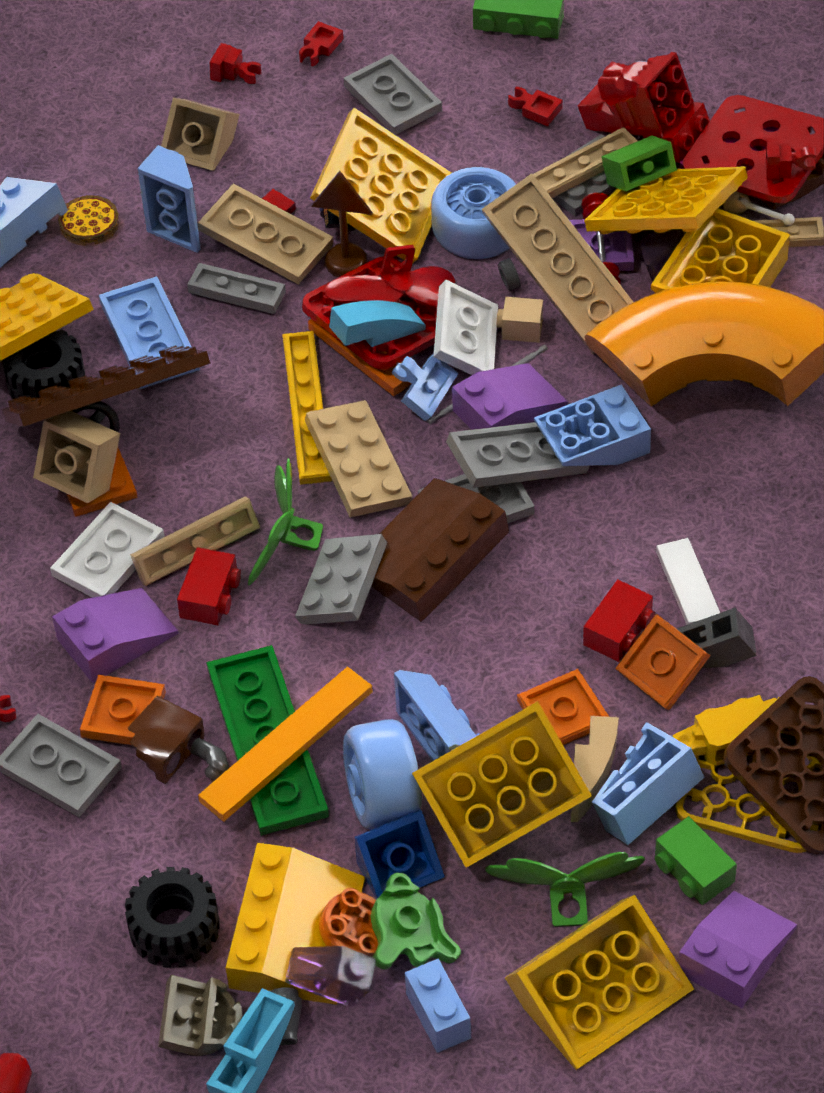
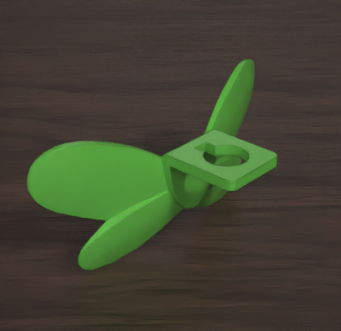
[248,458,323,585]
[485,852,645,927]

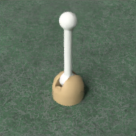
[724,191,795,226]

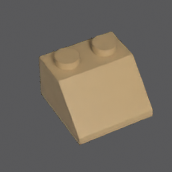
[161,97,240,171]

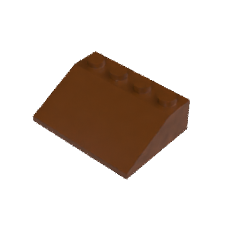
[371,478,509,622]

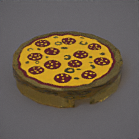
[58,195,119,246]

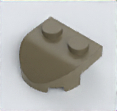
[158,975,242,1056]

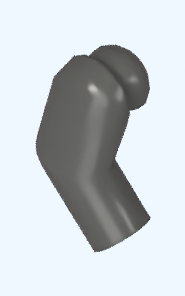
[191,738,229,781]

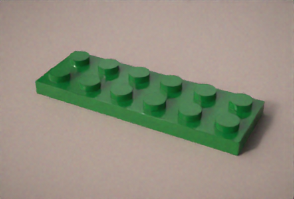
[206,645,329,836]

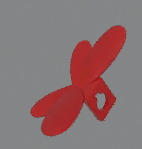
[325,245,456,309]

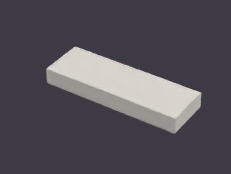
[656,538,720,625]

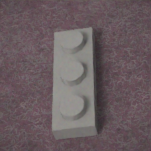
[187,263,286,314]

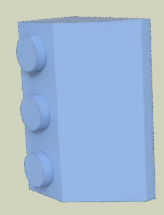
[137,145,201,253]
[394,670,479,761]

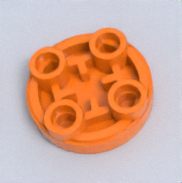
[319,888,378,963]

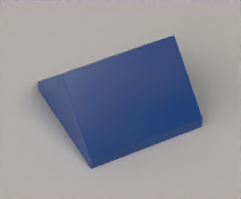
[354,810,445,900]

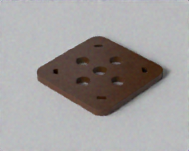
[723,676,824,854]

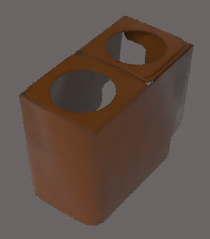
[128,696,204,784]

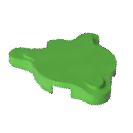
[370,873,461,969]

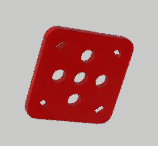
[682,95,824,204]
[302,256,437,369]

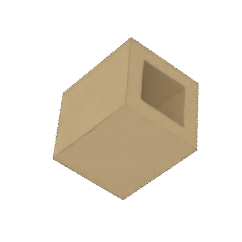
[496,297,543,343]

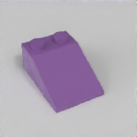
[452,363,568,430]
[52,588,179,683]
[678,891,797,1008]

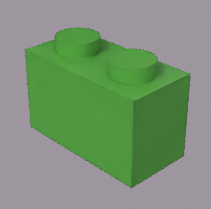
[601,135,677,191]
[655,816,737,905]

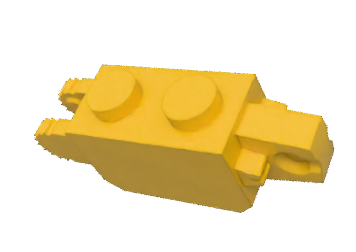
[673,695,779,766]

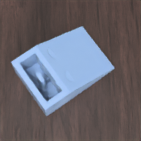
[534,384,651,466]

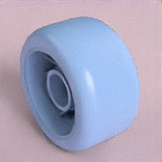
[431,167,516,259]
[343,719,422,830]

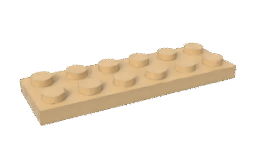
[482,174,633,355]

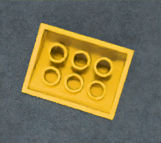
[651,208,790,293]
[412,701,592,868]
[225,843,365,1005]
[504,895,694,1070]

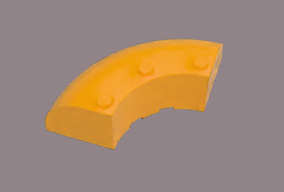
[584,282,824,407]

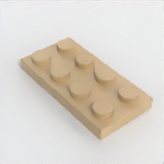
[198,183,333,285]
[305,400,412,517]

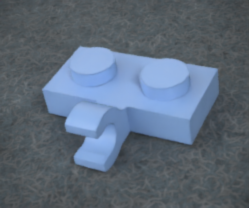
[392,354,458,421]

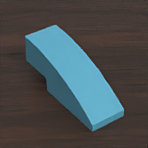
[329,300,426,347]
[206,988,295,1093]

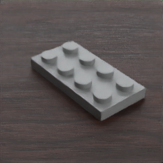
[446,422,589,488]

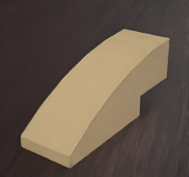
[571,716,619,822]

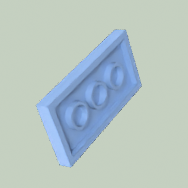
[99,276,200,389]

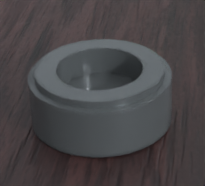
[498,258,521,291]

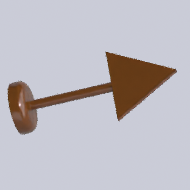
[311,170,373,277]

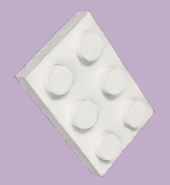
[433,280,498,375]
[50,502,164,598]

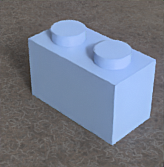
[405,958,471,1053]

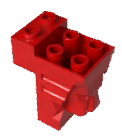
[577,52,710,163]

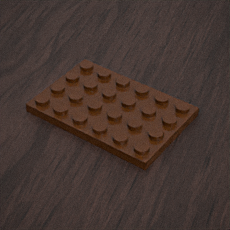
[2,345,211,427]

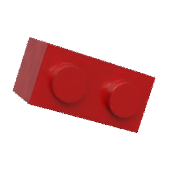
[177,547,241,626]
[583,579,655,662]

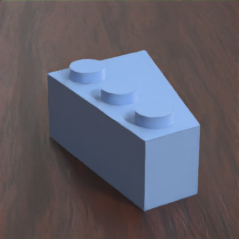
[0,177,68,268]
[592,722,705,845]

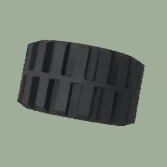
[2,329,85,399]
[125,867,220,968]

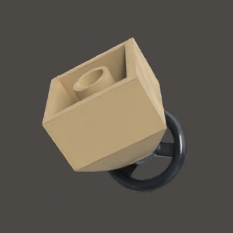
[33,401,120,503]

